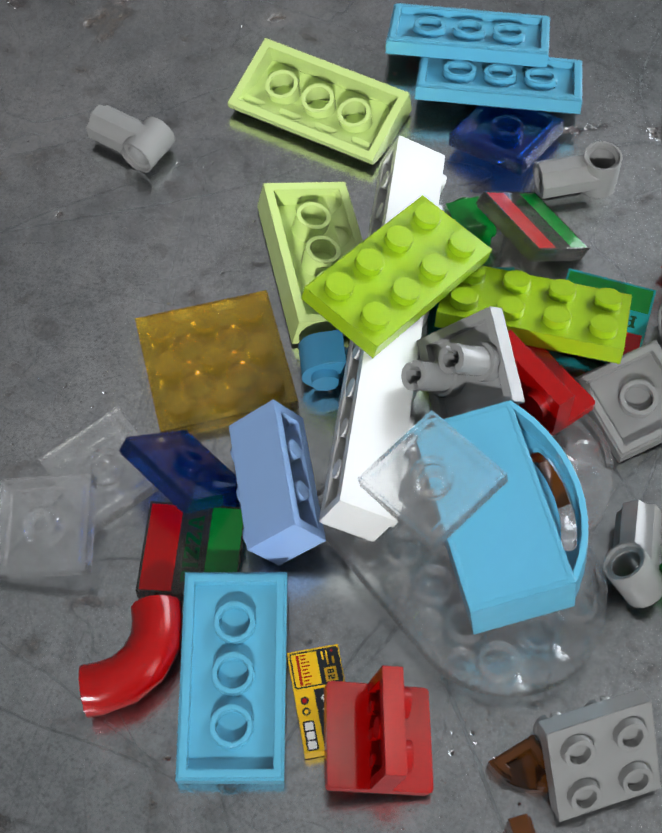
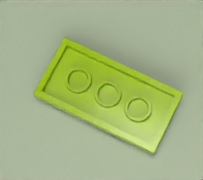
[301,195,492,358]
[434,265,632,364]

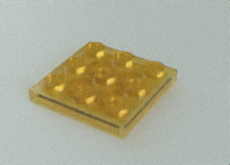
[135,290,299,441]

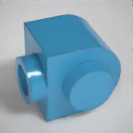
[298,330,349,391]

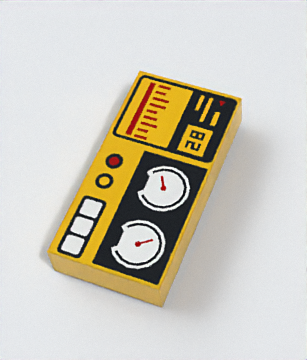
[287,644,345,759]

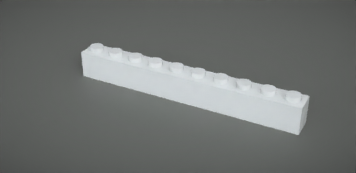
[319,135,447,542]

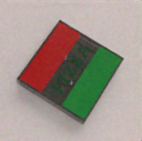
[476,191,590,262]
[136,501,245,601]

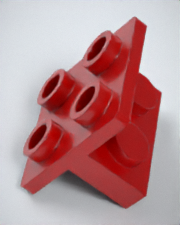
[508,330,595,436]
[324,665,434,796]

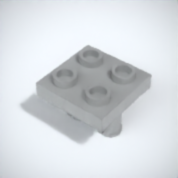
[401,306,525,421]
[533,688,661,822]

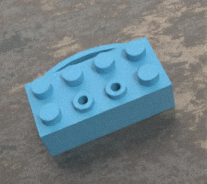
[412,400,588,635]

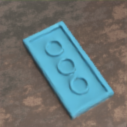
[386,3,550,68]
[415,57,582,114]
[175,572,288,784]

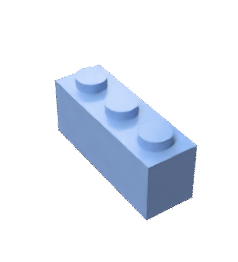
[229,399,326,565]

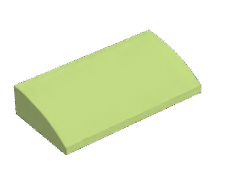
[227,38,412,165]
[257,182,363,344]

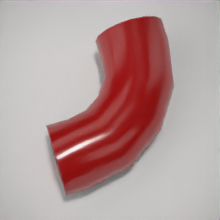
[79,594,183,718]

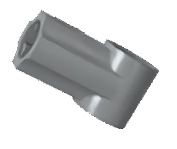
[86,104,175,173]
[532,141,623,199]
[602,499,662,608]

